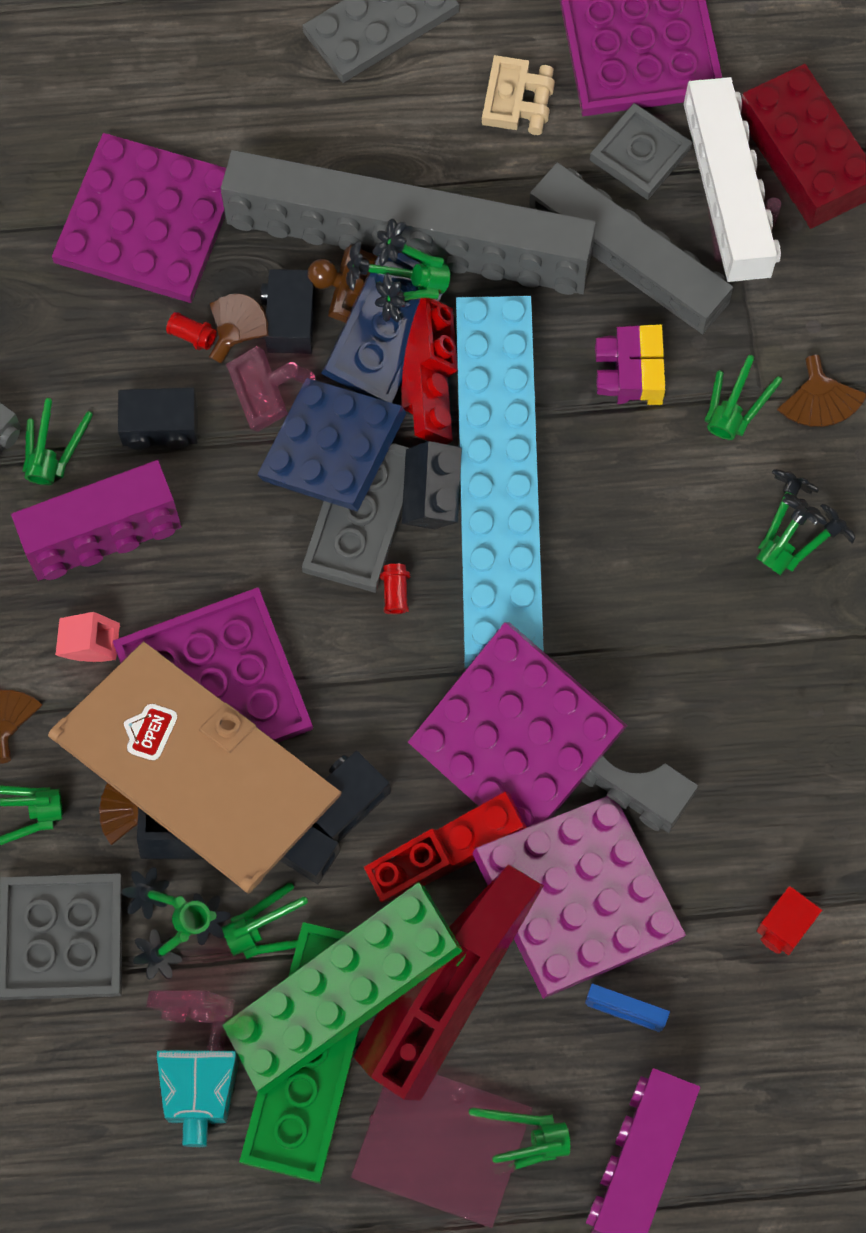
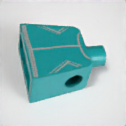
[157,1051,239,1147]

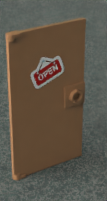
[48,641,341,894]

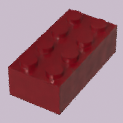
[740,64,866,229]

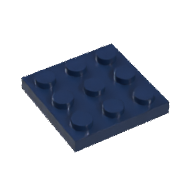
[257,378,406,512]

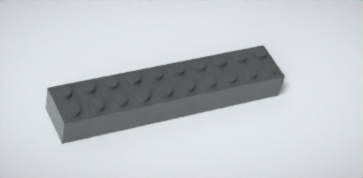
[221,150,596,295]

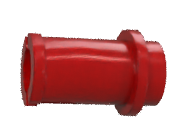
[166,312,216,351]
[380,564,410,614]

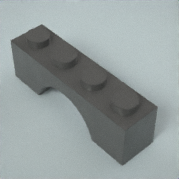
[581,756,698,833]

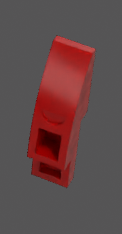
[401,298,458,445]
[364,791,527,903]

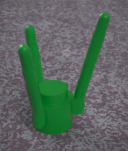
[704,355,782,440]
[22,398,93,485]
[0,785,63,845]
[222,883,308,959]
[468,1108,570,1175]

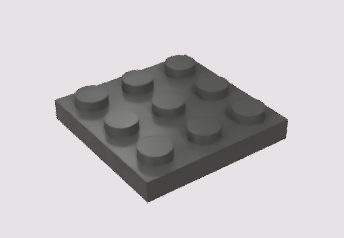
[0,874,123,1000]

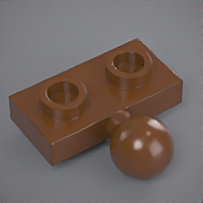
[308,245,377,323]

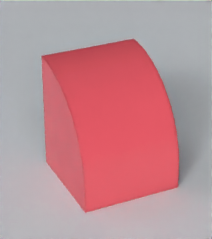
[55,612,120,662]

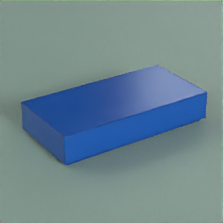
[585,984,670,1032]

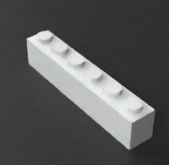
[683,77,781,282]

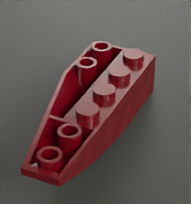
[353,864,544,1101]

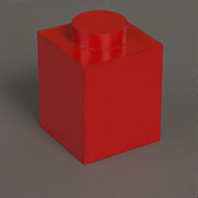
[756,886,822,956]

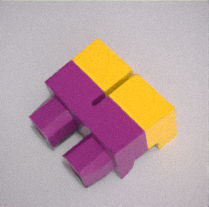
[595,325,665,405]

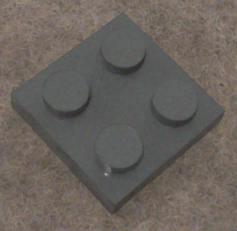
[590,103,692,200]

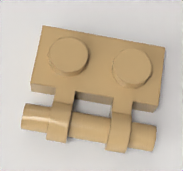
[482,55,555,135]

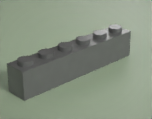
[529,162,733,334]

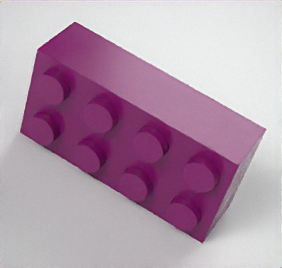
[11,460,182,581]
[585,1068,700,1233]

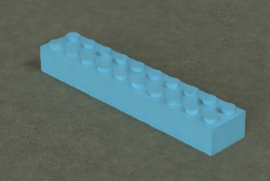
[456,296,544,668]

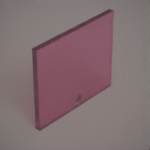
[351,1074,533,1228]

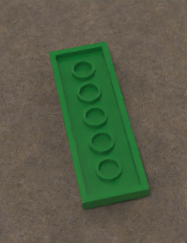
[222,882,463,1095]
[239,922,361,1184]

